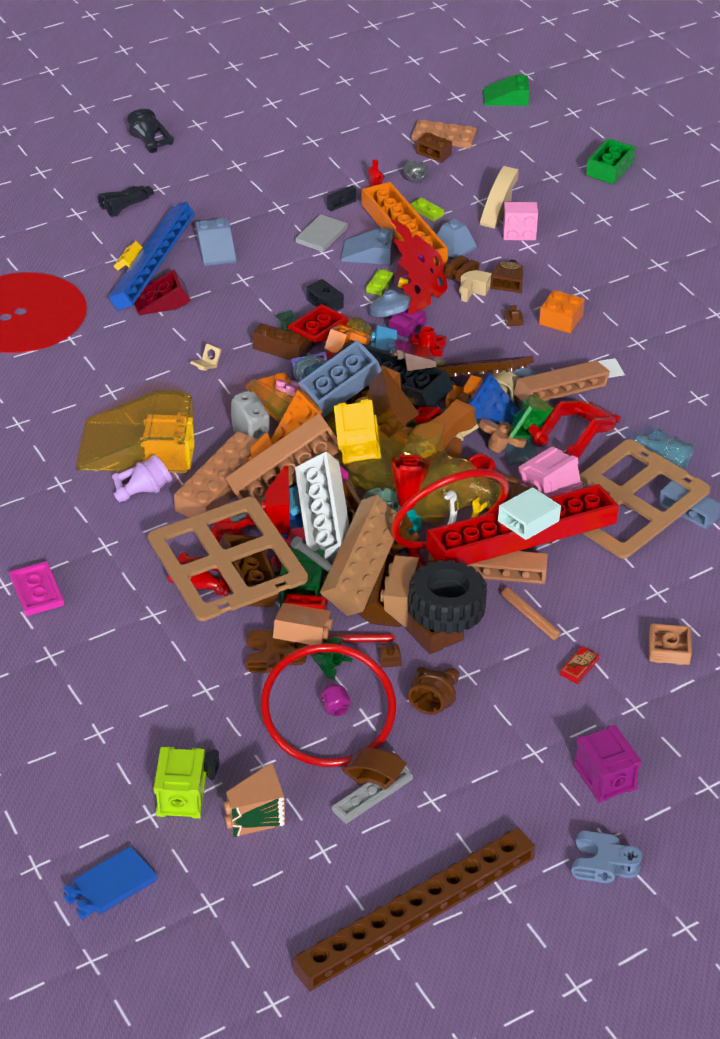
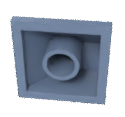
[437,219,477,260]

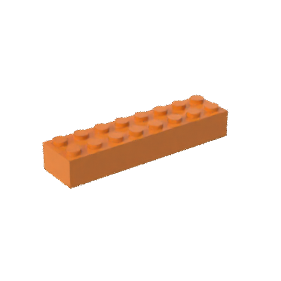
[362,182,448,269]

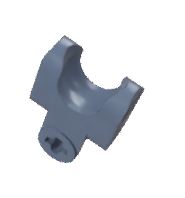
[571,831,642,883]

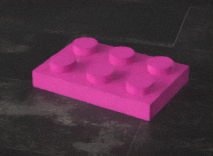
[9,561,64,616]

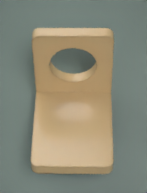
[190,344,221,371]

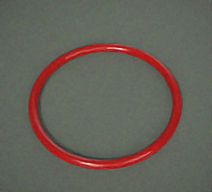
[391,469,509,549]
[261,643,396,767]

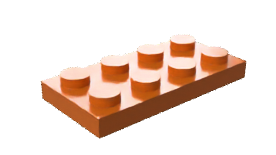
[271,390,322,445]

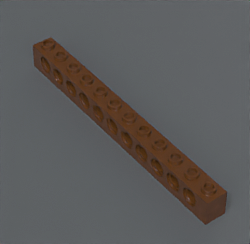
[293,828,535,992]

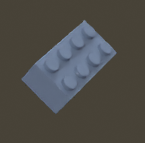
[298,340,382,417]

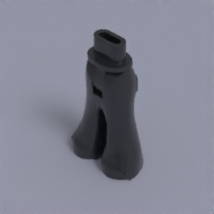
[98,186,154,217]

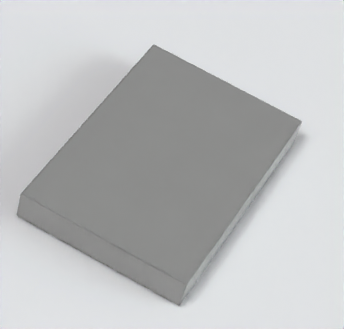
[296,214,348,252]

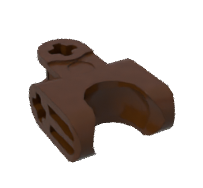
[245,630,307,673]

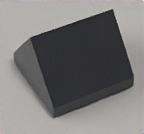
[204,750,220,780]

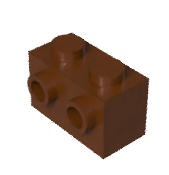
[416,132,452,163]

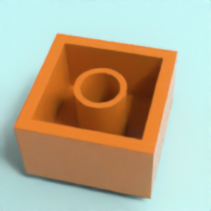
[539,290,585,334]

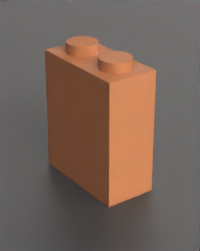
[273,603,333,645]

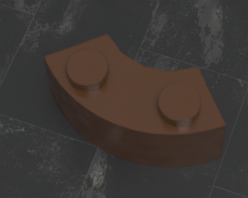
[343,748,407,790]

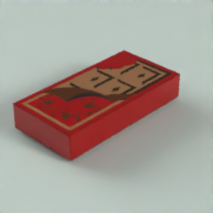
[560,646,600,684]

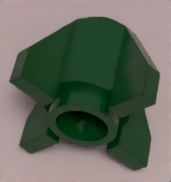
[313,636,352,679]

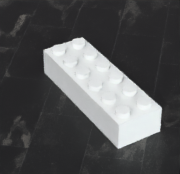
[295,452,350,570]

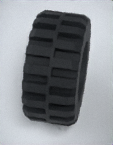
[408,560,487,634]

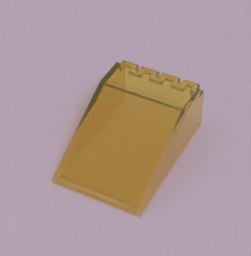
[76,390,194,473]

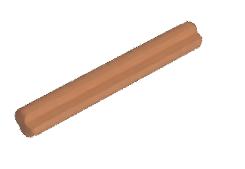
[501,587,561,640]

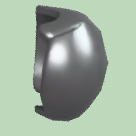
[403,159,428,183]

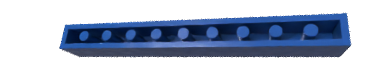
[108,201,195,311]

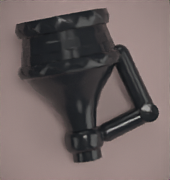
[127,109,174,153]

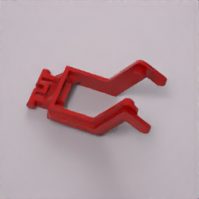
[529,400,621,459]

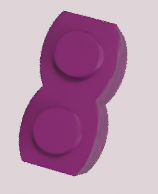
[389,309,427,338]

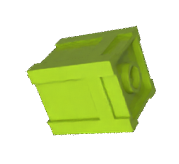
[154,747,207,819]

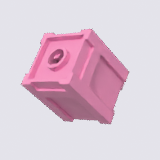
[519,447,583,497]

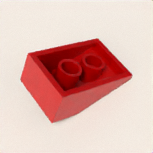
[288,304,348,342]
[262,466,290,534]

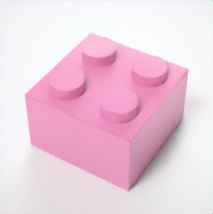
[503,202,538,240]

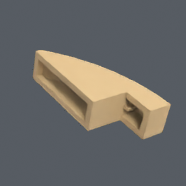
[480,166,519,229]

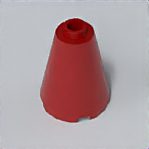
[391,454,430,510]

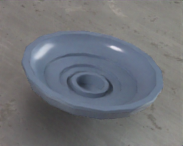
[369,290,411,317]

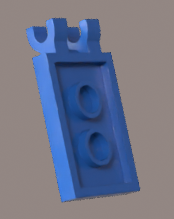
[63,846,157,920]

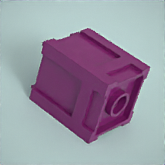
[574,725,642,803]

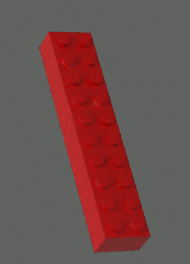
[426,484,619,565]

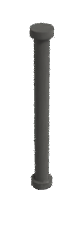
[291,536,332,572]

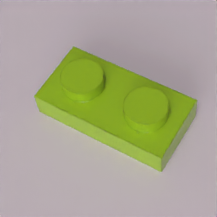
[410,198,444,222]
[366,269,393,296]

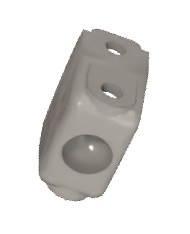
[231,391,270,439]

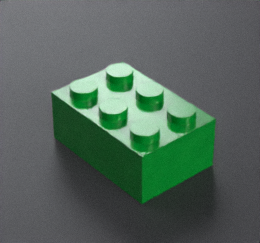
[586,138,636,184]

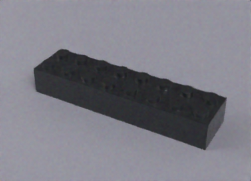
[328,340,454,407]

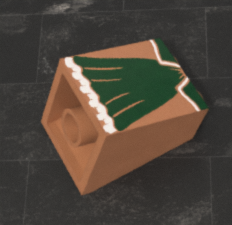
[223,763,285,837]

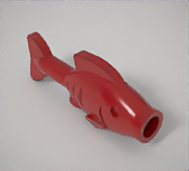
[210,514,257,543]

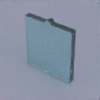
[504,439,537,465]

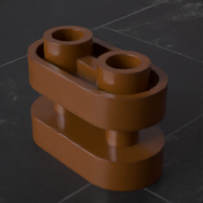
[444,255,480,284]

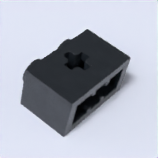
[307,279,344,311]

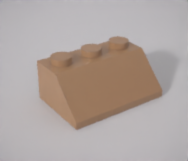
[381,555,419,627]

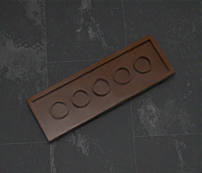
[435,355,534,377]

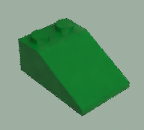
[483,74,530,106]
[509,396,554,439]

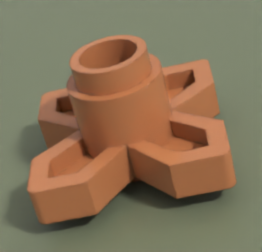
[478,419,527,453]

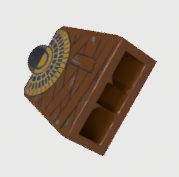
[490,259,523,293]

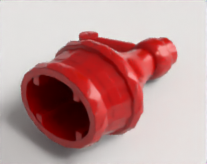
[167,551,230,597]

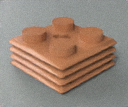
[649,624,692,665]

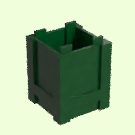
[279,547,325,608]

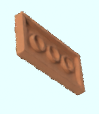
[412,120,477,149]

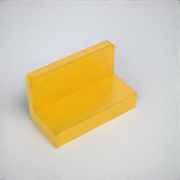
[114,241,143,270]

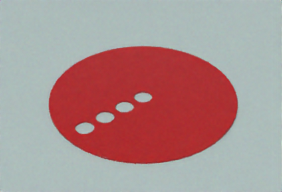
[0,272,87,353]

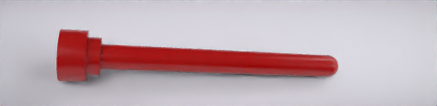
[297,634,395,648]

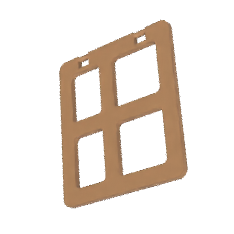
[580,439,710,559]
[148,497,308,621]

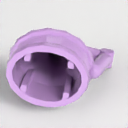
[112,455,173,503]

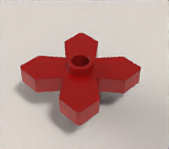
[411,327,447,357]

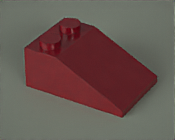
[135,269,191,315]

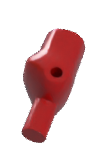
[368,159,385,186]

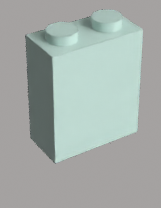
[498,487,561,540]

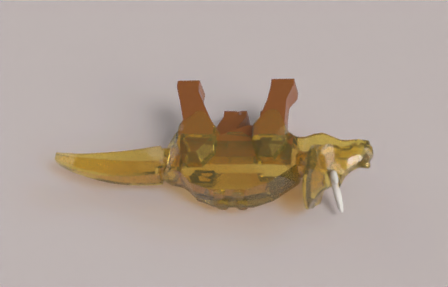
[248,365,501,525]

